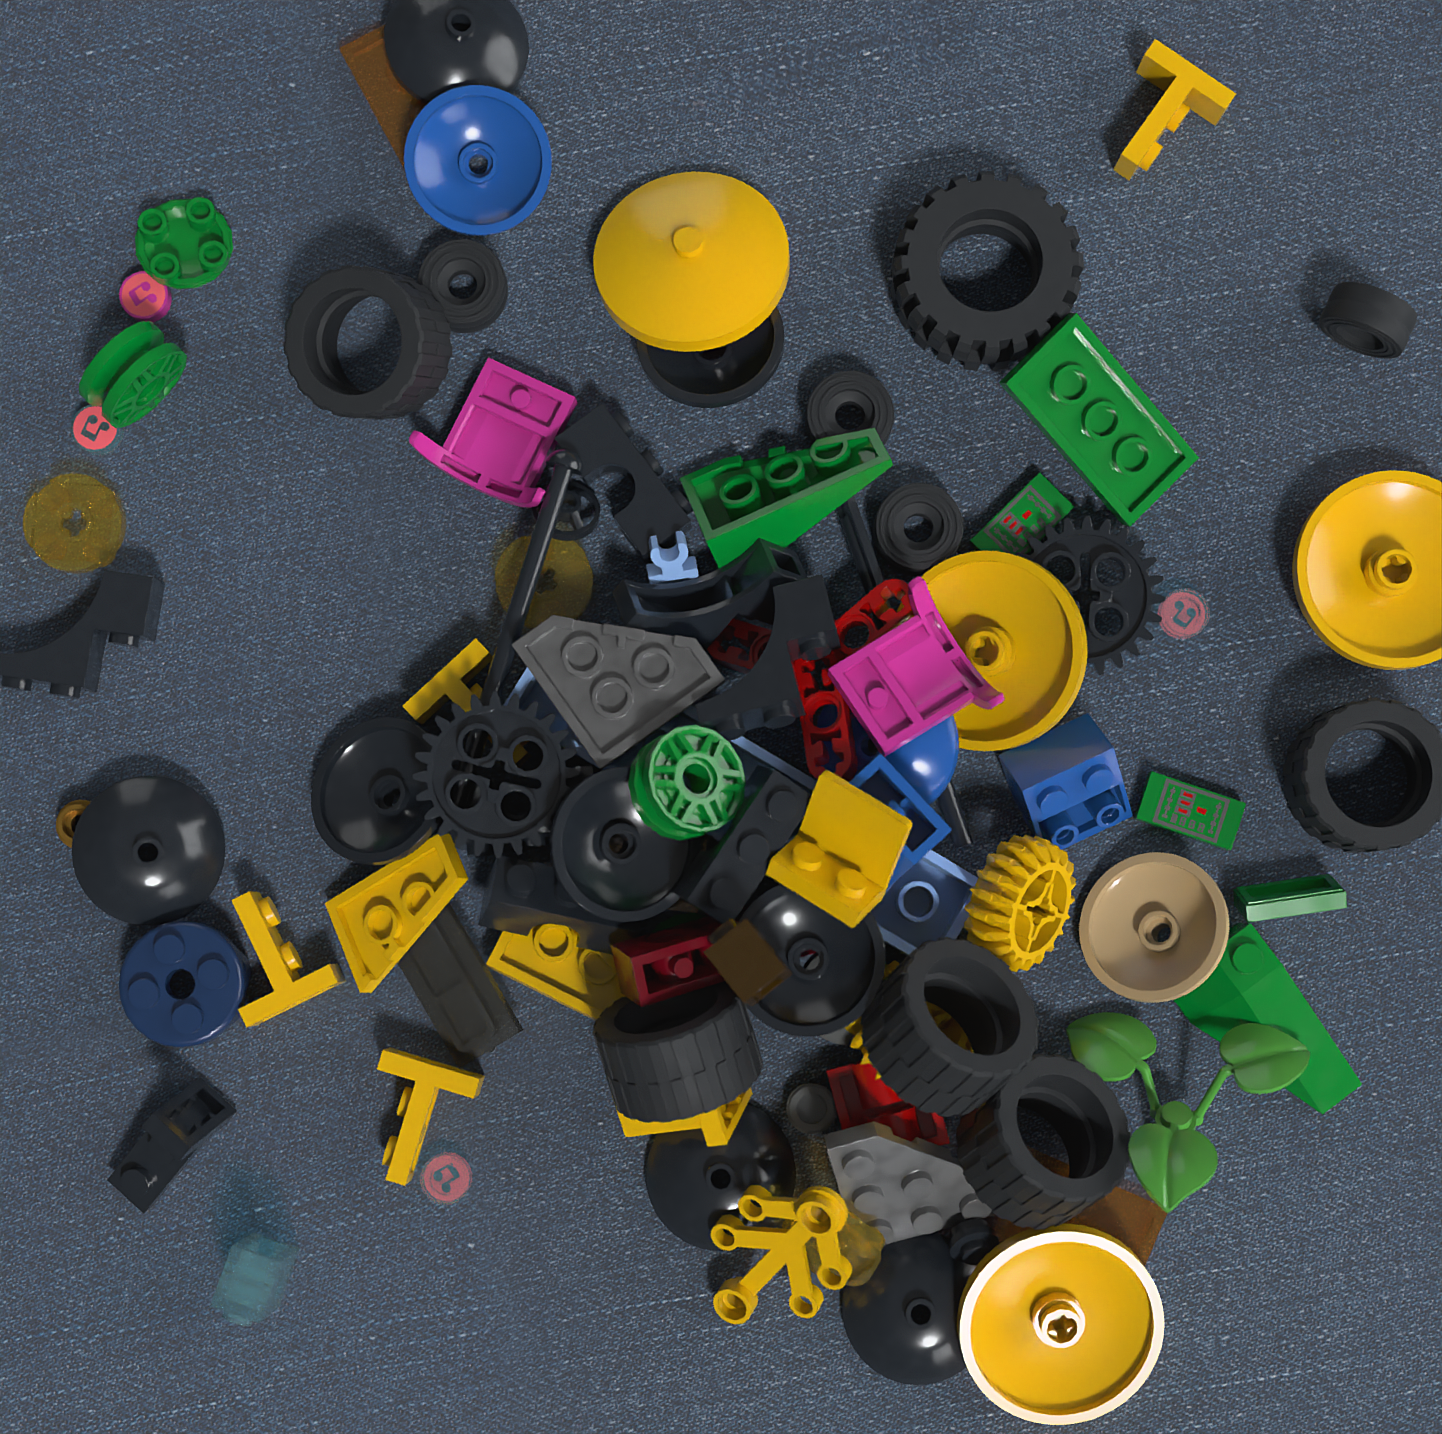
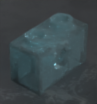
[210,1232,300,1326]

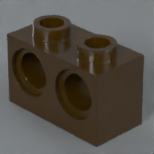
[704,918,793,1007]

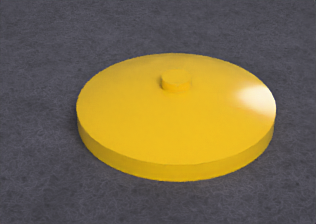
[593,171,790,352]
[1292,470,1442,670]
[897,551,1088,751]
[957,1224,1164,1425]

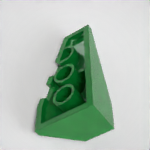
[680,428,893,569]
[1173,923,1362,1114]

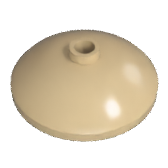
[1079,852,1229,1003]

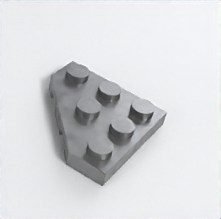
[511,615,725,770]
[824,1121,995,1252]

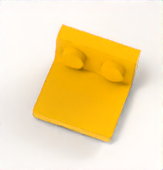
[766,770,912,928]

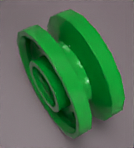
[79,321,187,428]
[628,725,746,841]

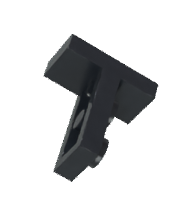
[107,1077,237,1213]

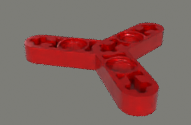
[707,579,914,783]

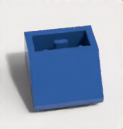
[999,713,1133,850]
[849,753,952,890]

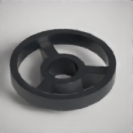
[531,481,600,541]

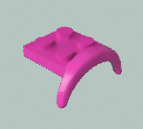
[409,358,578,508]
[827,576,1005,757]

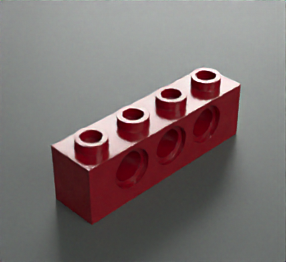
[611,903,817,1007]

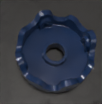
[119,921,252,1048]

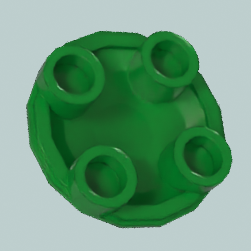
[135,197,233,289]

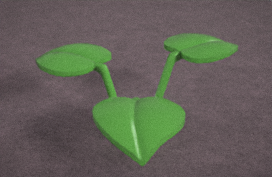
[1066,1012,1310,1213]

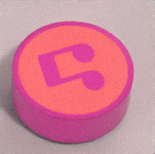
[119,271,172,322]

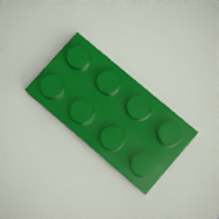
[999,313,1199,527]

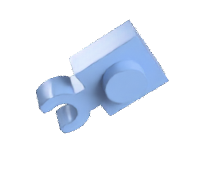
[646,531,699,584]

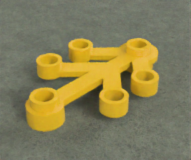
[711,1185,852,1324]

